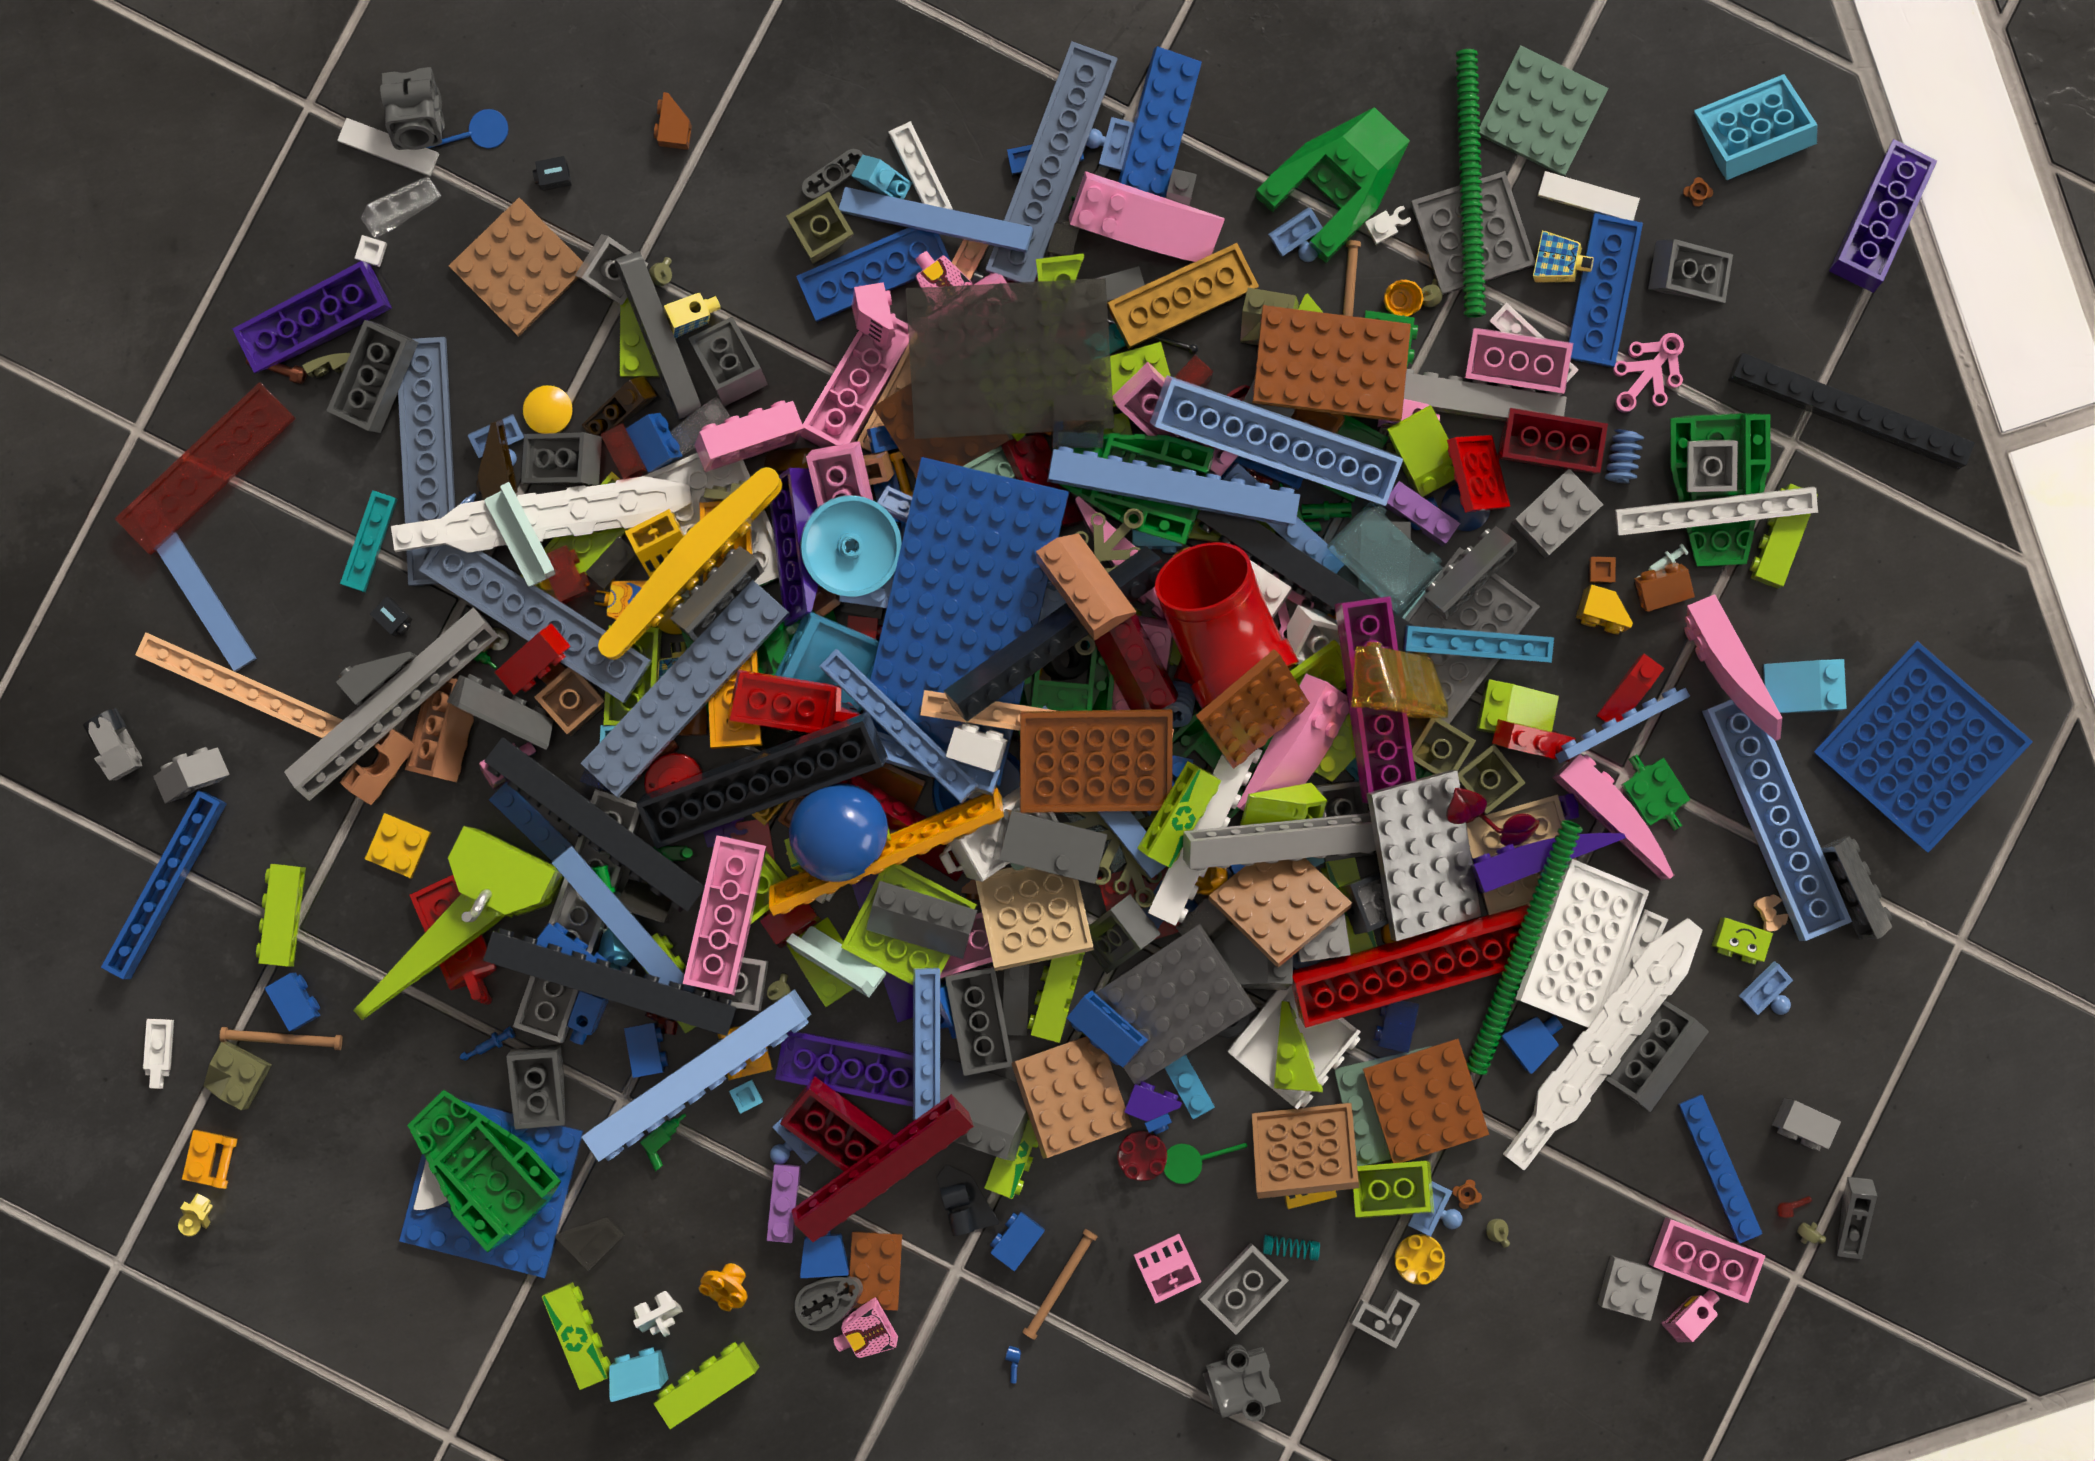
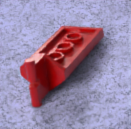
[727,670,861,733]
[410,875,497,1005]

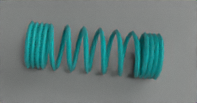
[1263,1235,1320,1261]

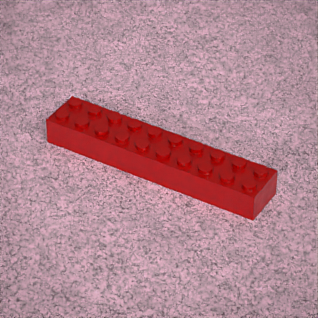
[1292,904,1534,1028]

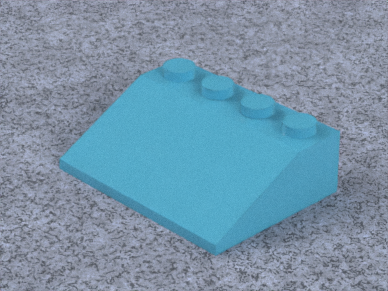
[1694,74,1817,180]

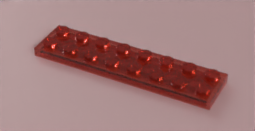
[115,382,296,555]

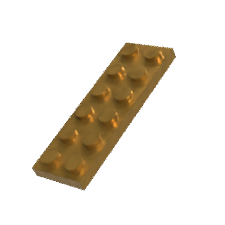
[1106,243,1259,349]

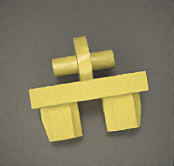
[178,1193,213,1237]

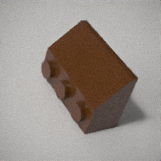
[859,762,927,810]

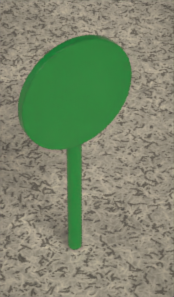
[1164,1143,1247,1184]

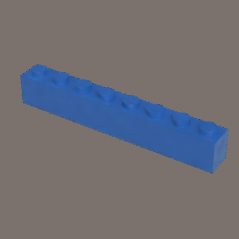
[101,791,227,979]

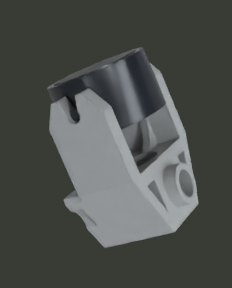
[83,708,142,780]

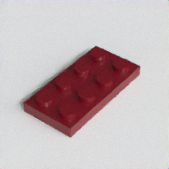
[1001,433,1083,528]

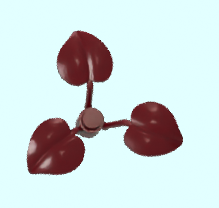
[1446,788,1540,846]

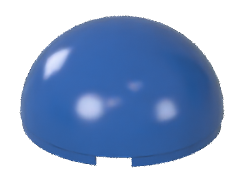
[789,783,888,882]

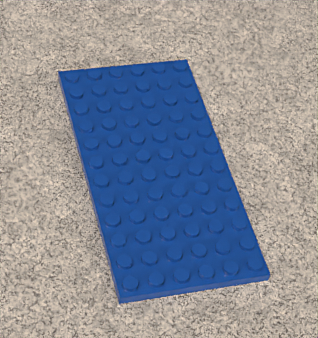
[863,457,1069,786]

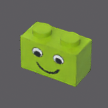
[1712,918,1773,965]

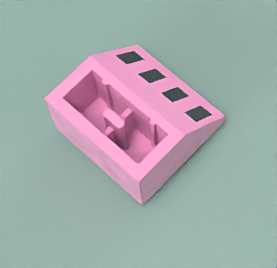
[852,282,897,347]
[1134,1234,1201,1303]

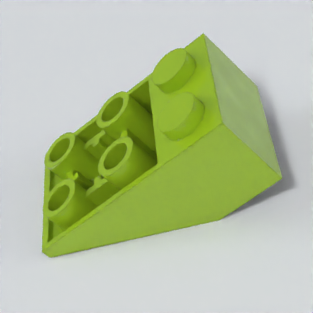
[1240,783,1327,826]

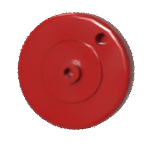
[644,753,703,794]

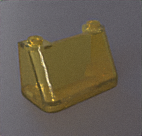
[1352,642,1448,718]

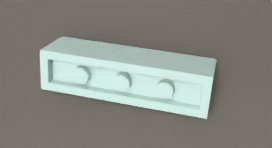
[485,482,556,587]
[787,926,886,997]

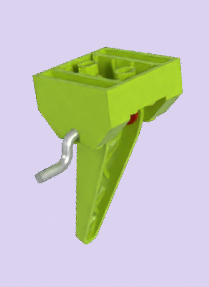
[353,826,564,1020]

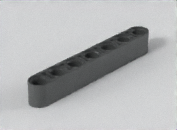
[615,251,702,420]

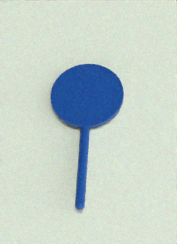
[426,109,508,148]

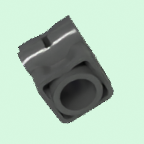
[380,67,445,150]
[1203,1344,1281,1421]

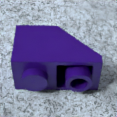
[1124,1081,1182,1122]

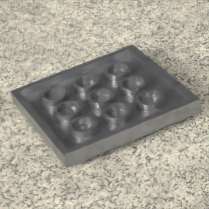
[1411,171,1535,295]

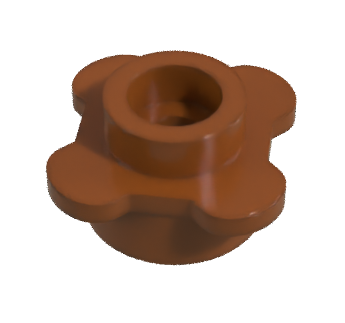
[1683,177,1713,207]
[1452,1179,1482,1209]

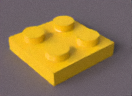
[365,813,432,878]

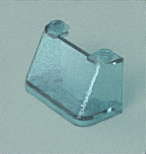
[1327,501,1443,614]

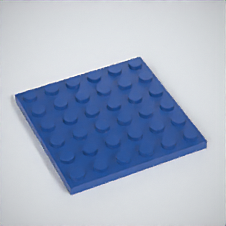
[1814,641,2033,852]
[399,1095,584,1278]

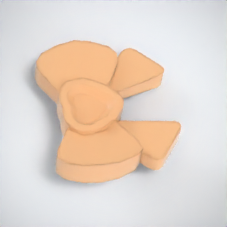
[1754,894,1788,932]

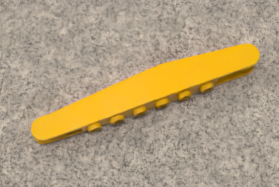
[598,467,782,660]

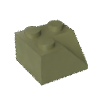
[786,192,854,264]
[1240,287,1299,345]
[1412,714,1476,775]
[1458,744,1525,815]
[204,1041,272,1110]

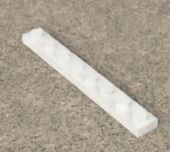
[1615,487,1818,535]

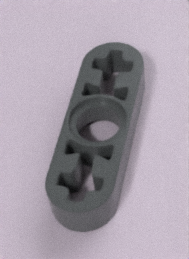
[802,149,863,201]

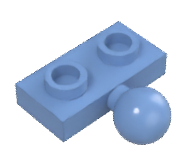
[1086,117,1134,172]
[1268,207,1323,262]
[468,415,524,466]
[1739,961,1793,1015]
[770,1119,819,1164]
[1407,1181,1462,1237]

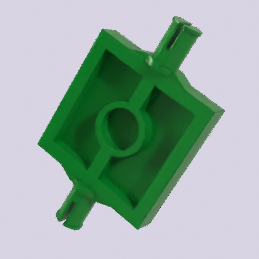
[1621,754,1691,831]

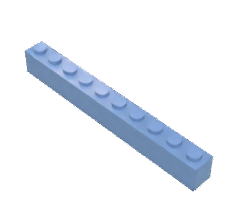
[1047,446,1300,527]

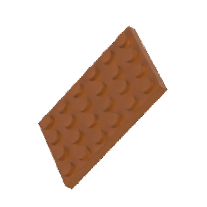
[1252,305,1411,422]
[1020,709,1173,813]

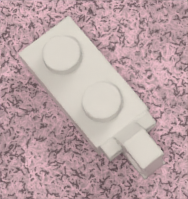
[143,1019,174,1089]

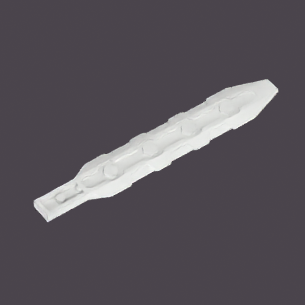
[391,476,692,553]
[1503,918,1702,1171]

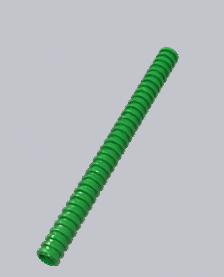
[1456,49,1486,318]
[1466,820,1583,1075]

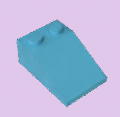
[1763,659,1847,713]
[609,1347,669,1402]

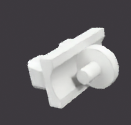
[633,1291,683,1337]

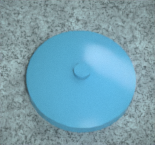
[800,495,902,597]

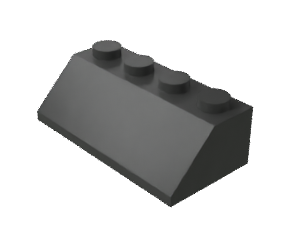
[1424,526,1517,621]
[670,546,764,642]
[447,674,554,750]
[866,881,977,959]
[945,965,1012,1076]
[1604,1000,1709,1112]

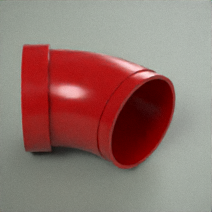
[1155,542,1299,710]

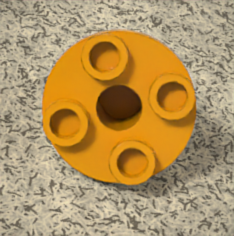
[699,1263,748,1311]

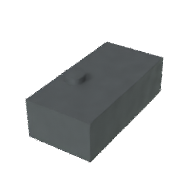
[327,320,419,433]
[993,809,1107,884]

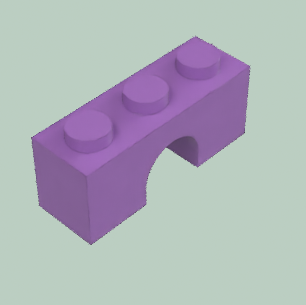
[1381,481,1460,546]
[767,1164,801,1243]

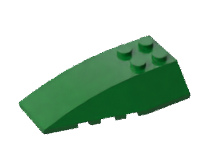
[1670,413,1771,566]
[1058,432,1214,545]
[407,1090,561,1252]

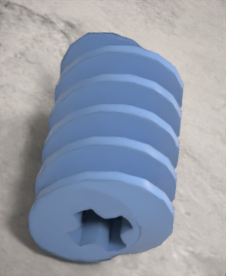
[1605,429,1644,483]
[1161,681,1196,728]

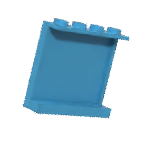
[775,612,879,723]

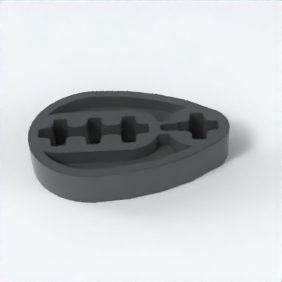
[795,1276,863,1331]

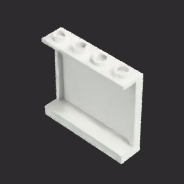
[1226,985,1361,1109]

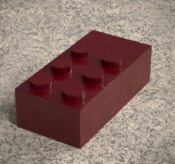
[780,1076,894,1171]

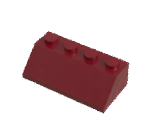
[1498,408,1608,475]
[1095,614,1179,710]

